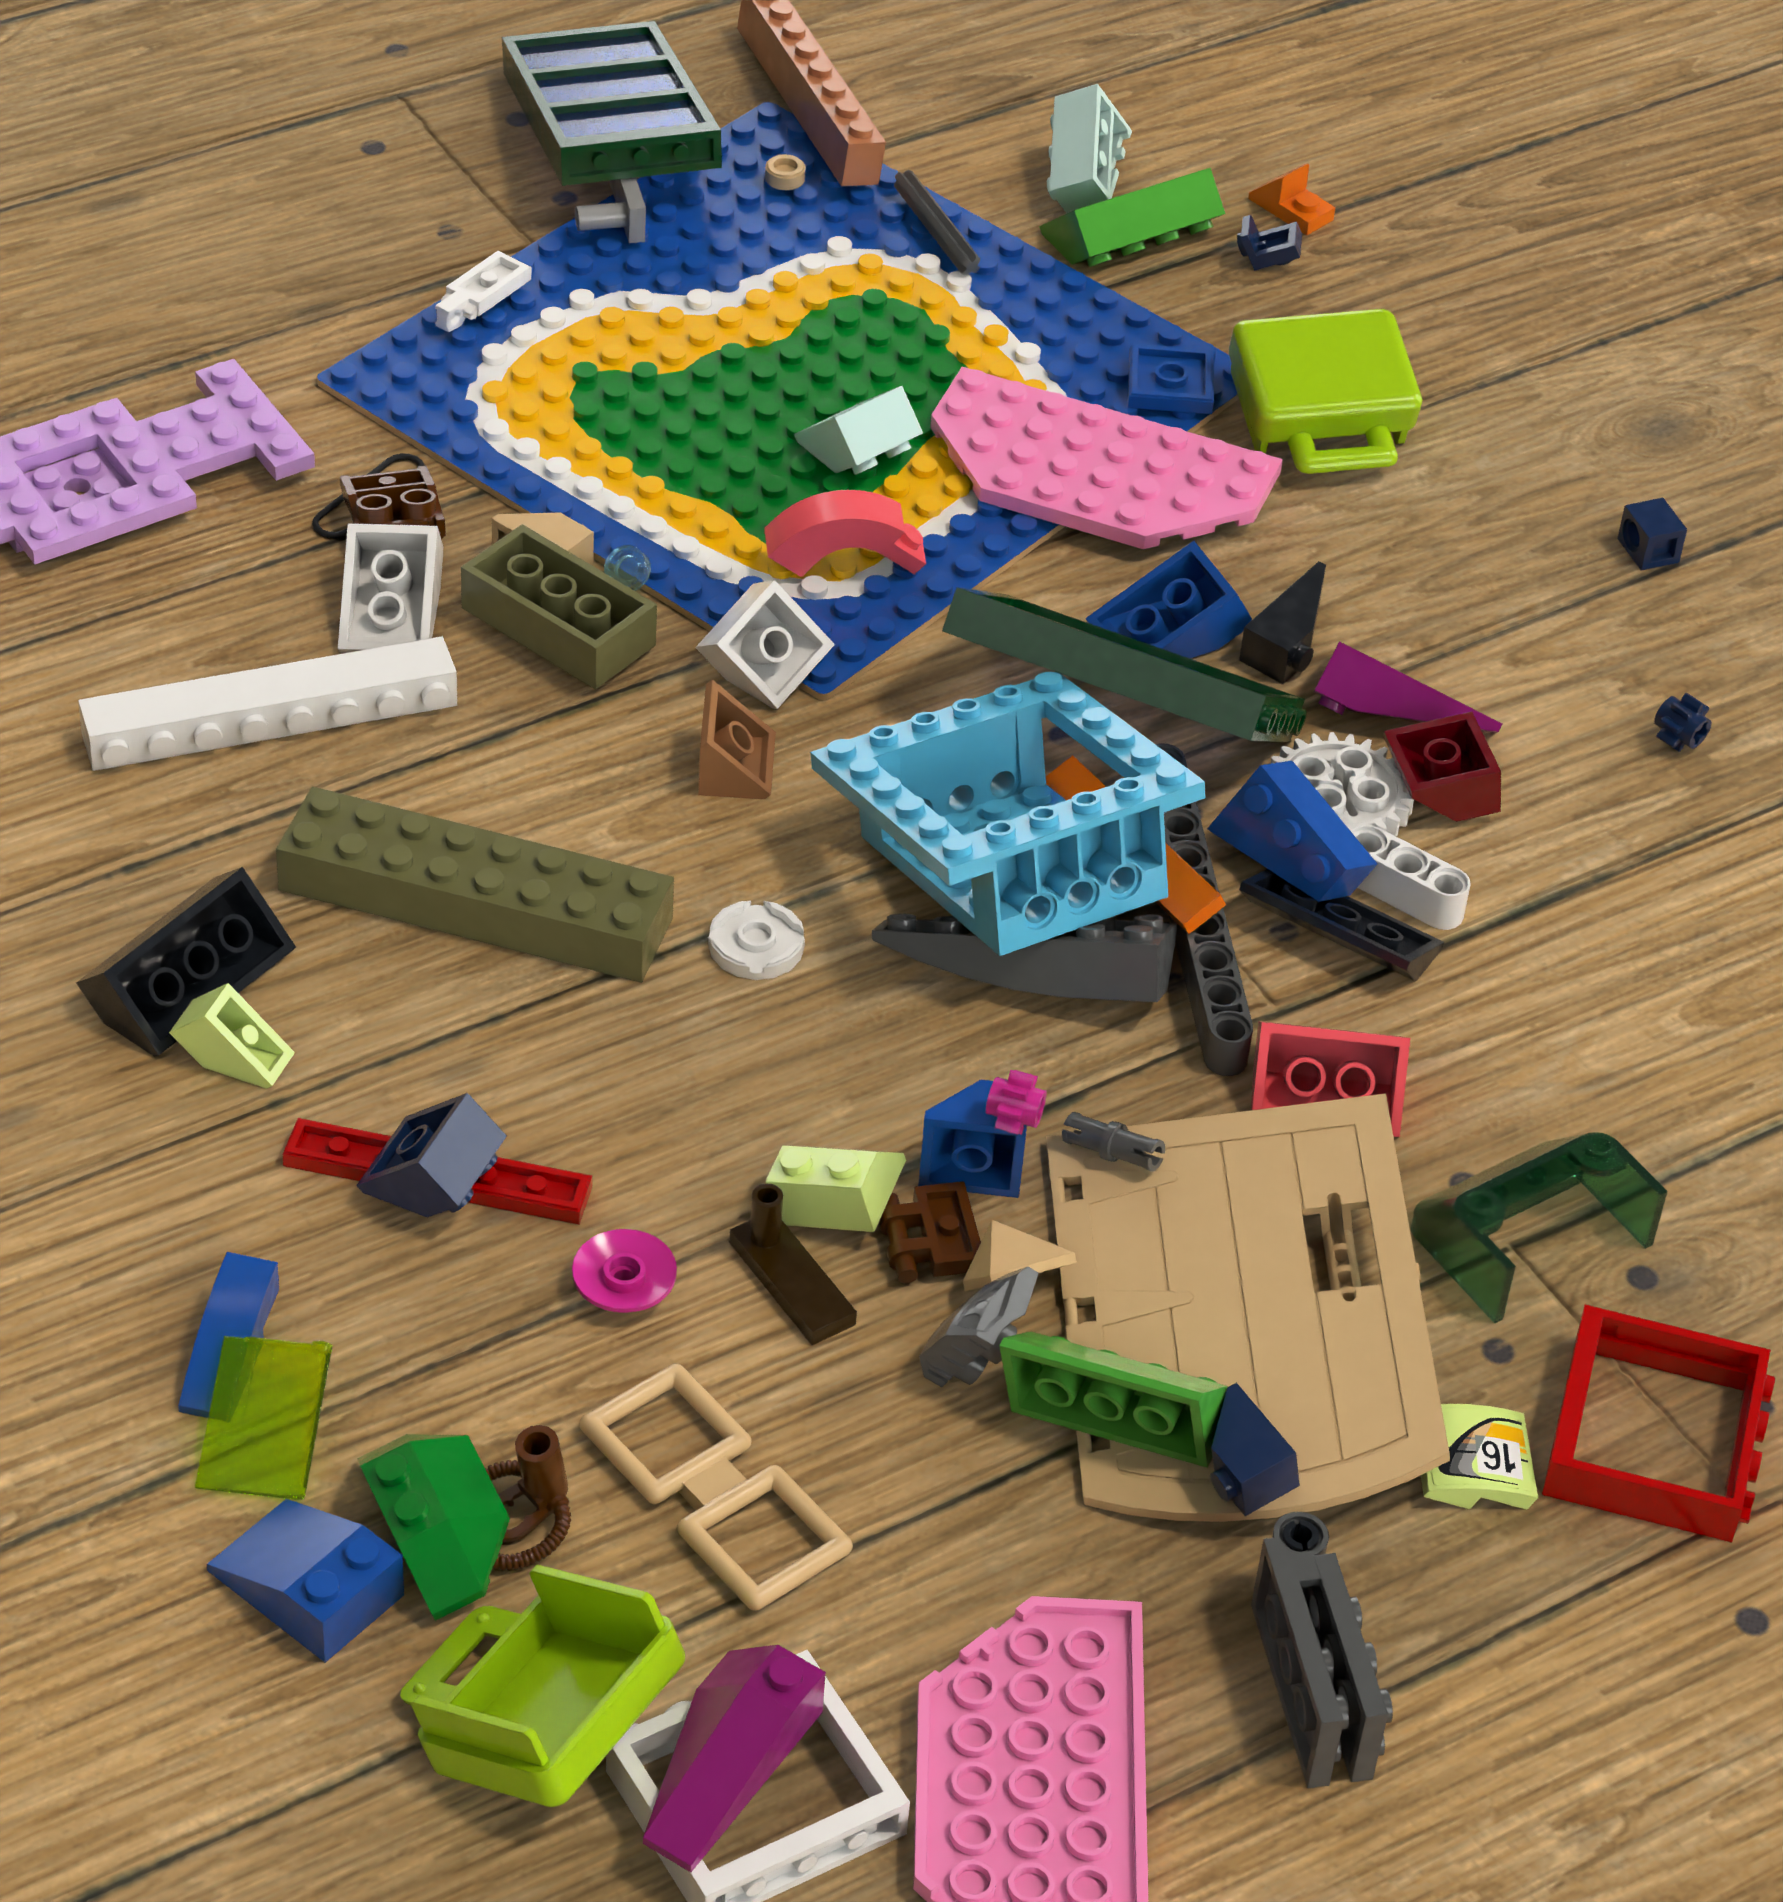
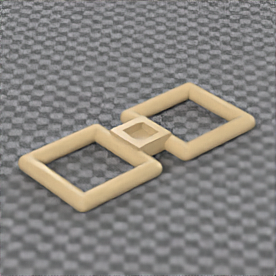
[579,1364,853,1611]

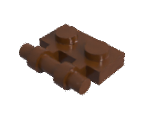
[879,1181,981,1283]

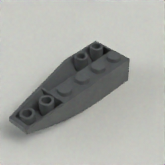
[872,914,1177,1002]

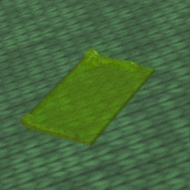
[195,1336,333,1500]

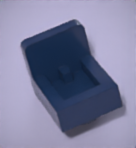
[1237,215,1302,271]

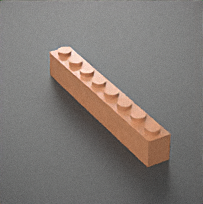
[737,0,886,186]

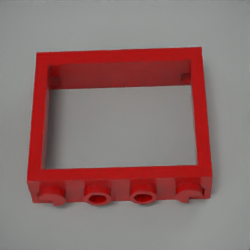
[1542,1305,1776,1542]

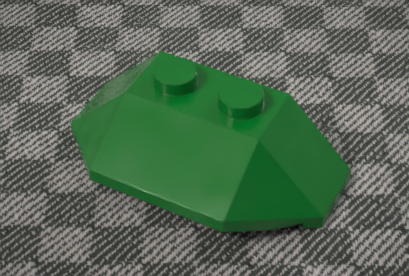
[357,1434,510,1621]

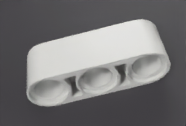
[1350,825,1471,930]

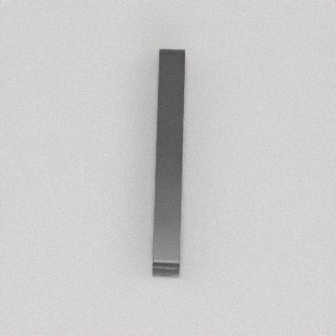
[1156,743,1253,1076]

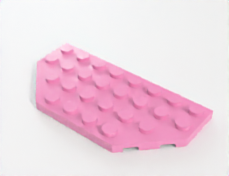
[930,367,1283,549]
[913,1596,1148,1902]

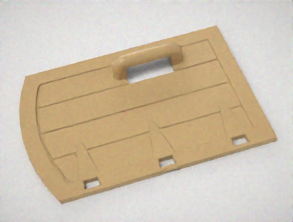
[1046,1093,1450,1522]

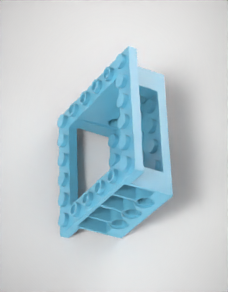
[810,672,1206,956]

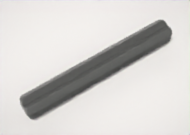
[894,170,980,275]

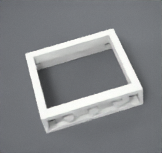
[606,1650,910,1902]

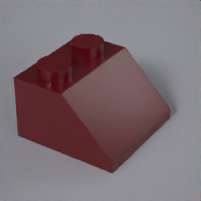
[1384,712,1501,822]

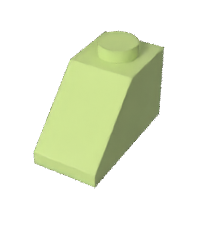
[169,983,295,1089]

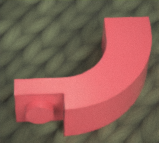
[764,490,926,577]

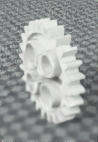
[1270,732,1414,837]

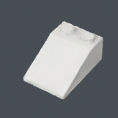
[338,523,444,653]

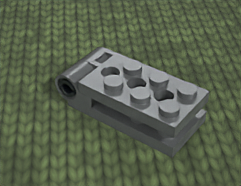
[1251,1512,1393,1789]

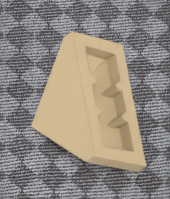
[963,1220,1077,1291]

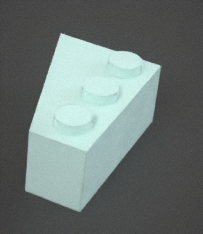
[1047,84,1132,213]

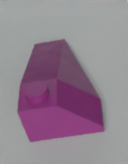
[1314,641,1503,733]
[643,1645,826,1873]

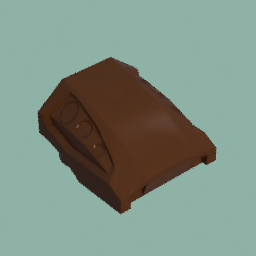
[340,466,446,539]

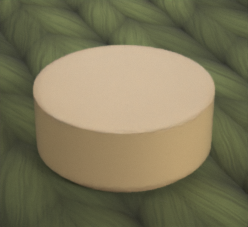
[765,154,806,190]

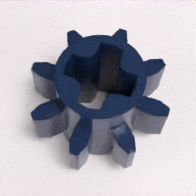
[1654,693,1712,752]

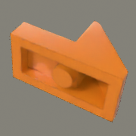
[1248,163,1336,236]

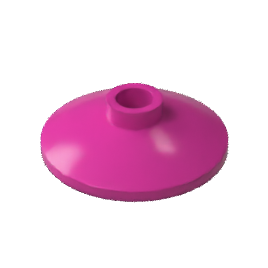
[572,1229,677,1313]

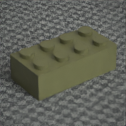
[461,524,657,690]

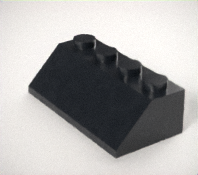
[76,867,296,1057]

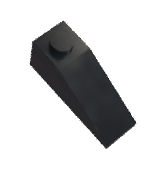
[1239,561,1326,684]

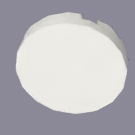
[708,900,805,980]

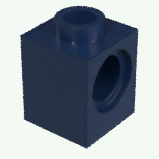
[1617,497,1687,571]

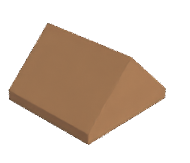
[698,680,776,799]

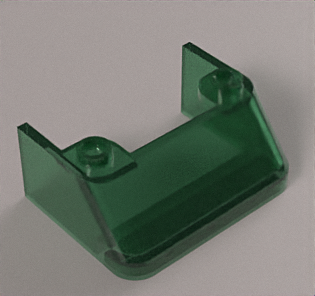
[1411,1132,1668,1323]

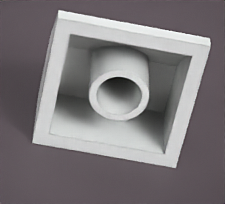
[695,580,835,709]

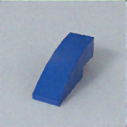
[178,1252,279,1423]

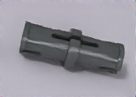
[1062,1112,1165,1172]

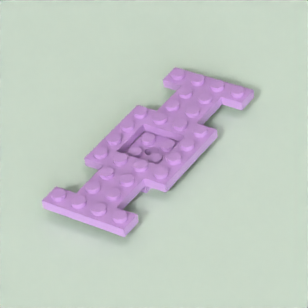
[0,359,315,565]

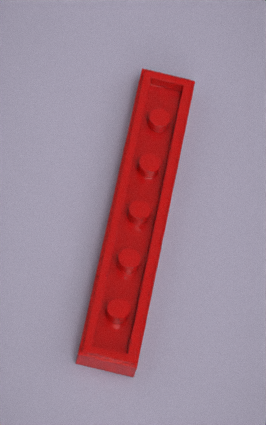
[282,1118,593,1225]

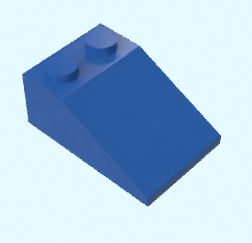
[1085,541,1252,659]
[207,1499,404,1663]

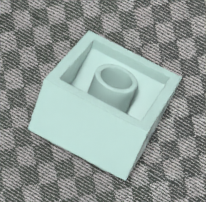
[794,386,923,475]

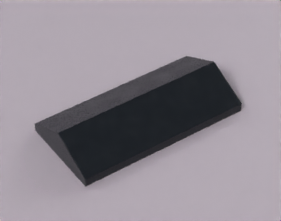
[1239,869,1444,981]

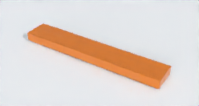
[1046,755,1226,934]

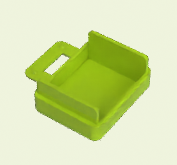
[1229,309,1422,474]
[400,1565,685,1807]

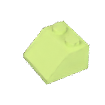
[766,1145,906,1232]

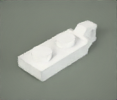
[435,251,532,332]

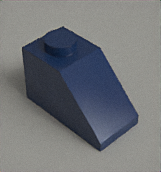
[1210,1382,1300,1516]

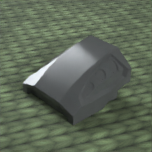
[919,1267,1039,1387]

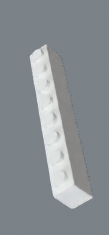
[78,636,457,771]

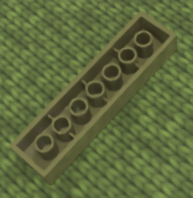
[276,786,674,983]

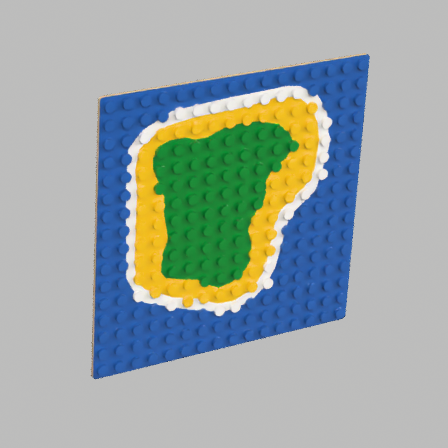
[317,102,1239,701]

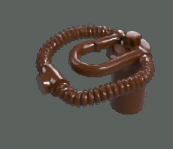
[485,1425,571,1571]

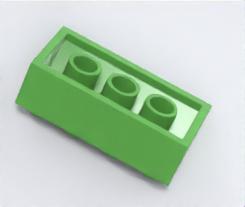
[1039,168,1225,267]
[999,1331,1228,1468]

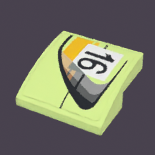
[1421,1404,1538,1510]

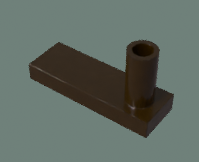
[729,1184,857,1345]

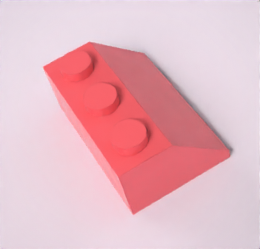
[1251,1021,1410,1137]

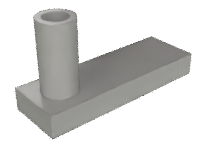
[575,178,646,243]

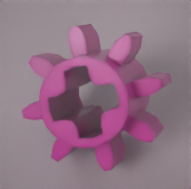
[986,1070,1047,1135]

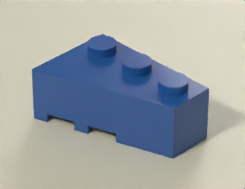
[1207,761,1377,902]

